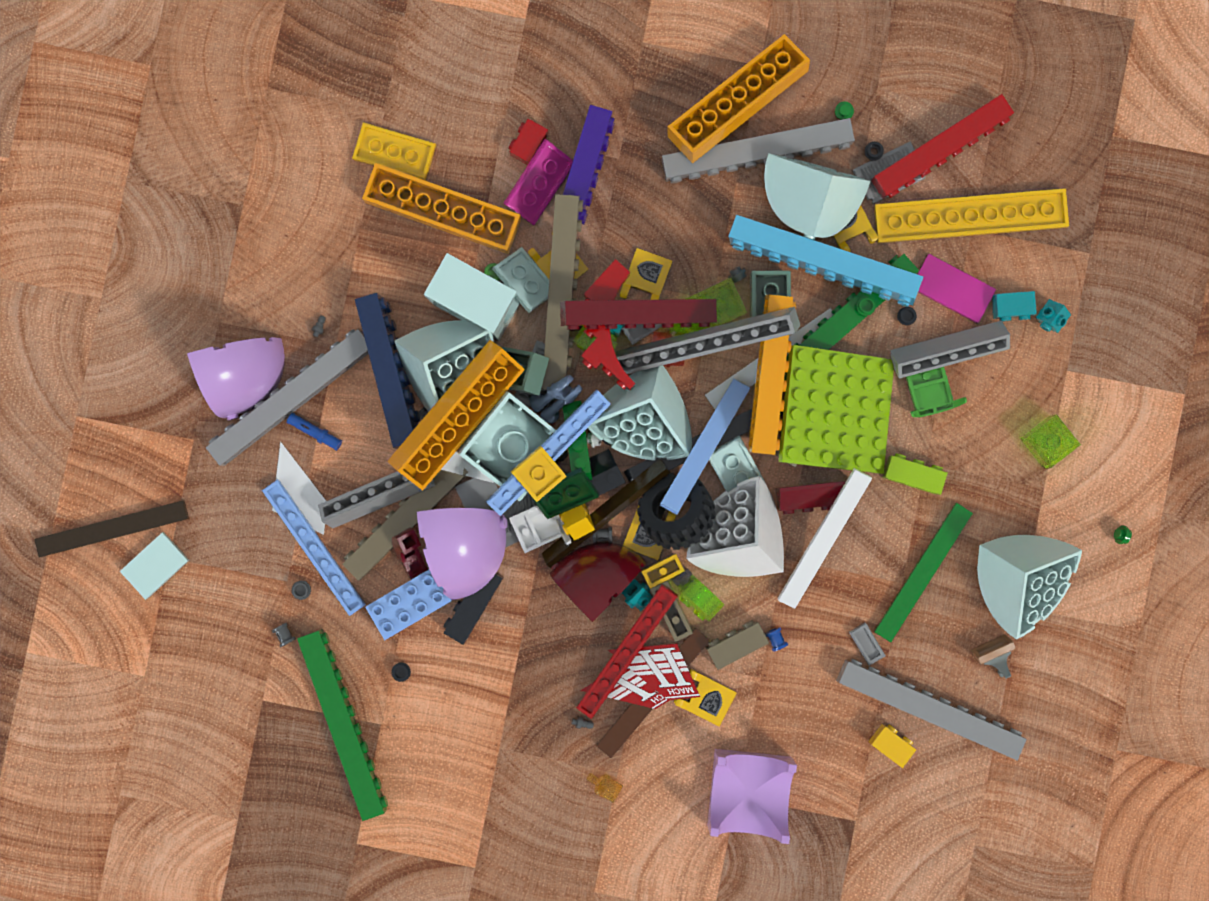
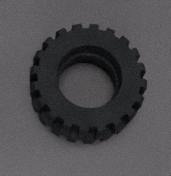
[637,472,716,550]

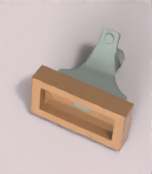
[971,634,1016,679]

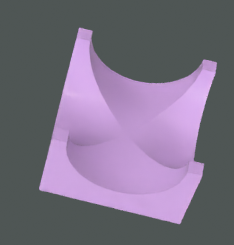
[707,749,797,844]

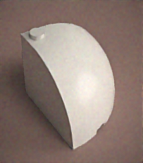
[686,476,784,577]

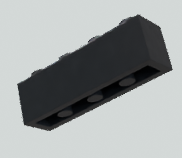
[443,573,504,645]

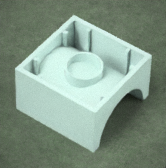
[424,253,520,341]
[456,391,556,501]

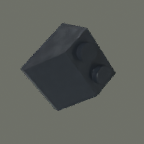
[589,449,626,496]

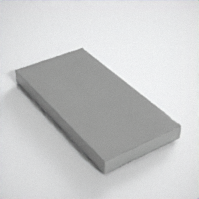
[455,478,519,548]

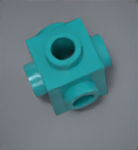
[1036,299,1071,333]
[621,578,653,612]

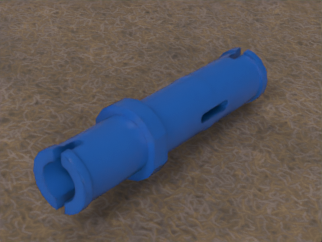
[286,412,343,451]

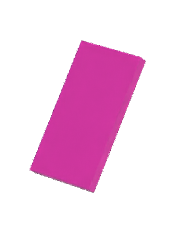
[503,139,573,225]
[917,254,996,323]

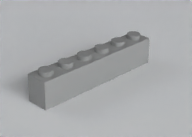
[890,321,1010,379]
[318,471,435,528]

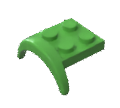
[906,367,967,418]

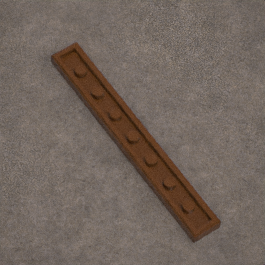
[596,628,710,758]

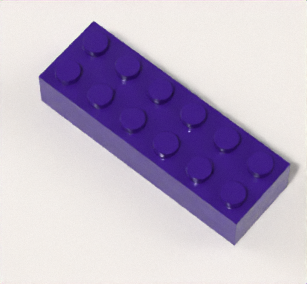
[563,105,615,225]

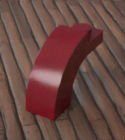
[392,527,428,580]

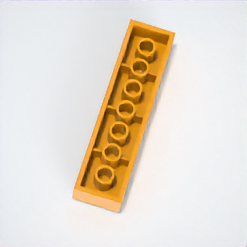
[667,34,810,164]
[362,163,522,254]
[748,294,796,455]
[387,340,525,491]

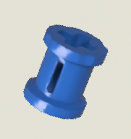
[765,627,788,652]

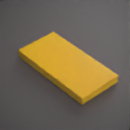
[352,122,436,181]

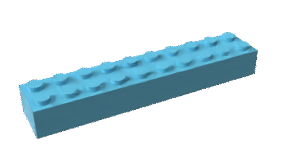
[728,215,923,307]

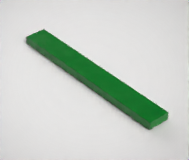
[874,503,973,643]

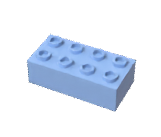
[365,570,452,640]

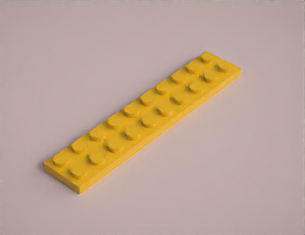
[874,188,1069,244]

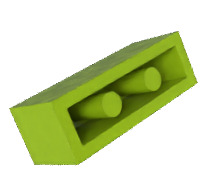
[882,453,948,495]

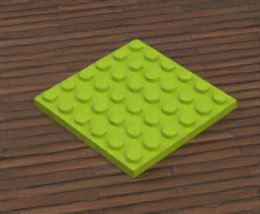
[778,345,894,474]

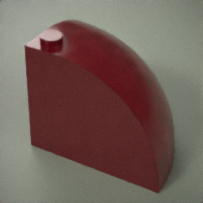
[549,542,647,622]

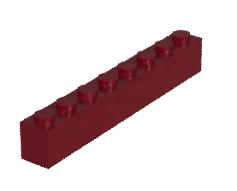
[560,299,717,330]

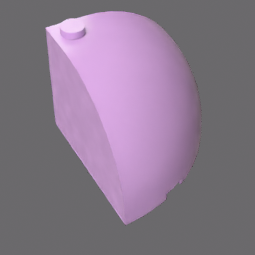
[187,337,285,421]
[417,508,507,600]

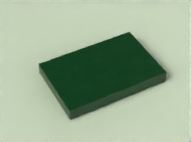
[529,468,599,519]

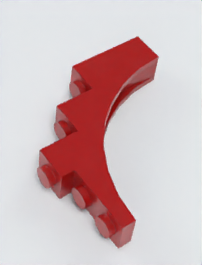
[581,259,635,390]

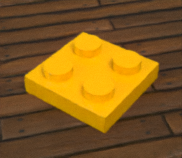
[510,446,567,502]

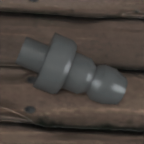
[312,316,326,338]
[571,717,594,729]

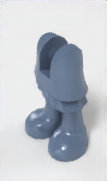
[529,375,583,424]

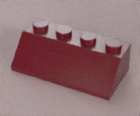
[775,481,846,515]

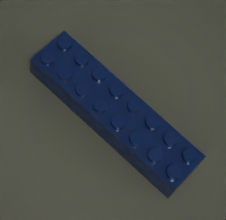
[355,293,421,449]

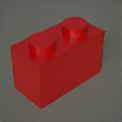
[508,119,549,165]

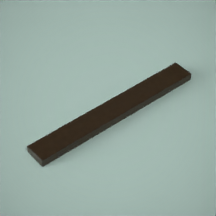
[541,458,670,568]
[34,500,189,557]

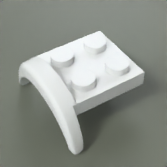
[509,505,571,553]

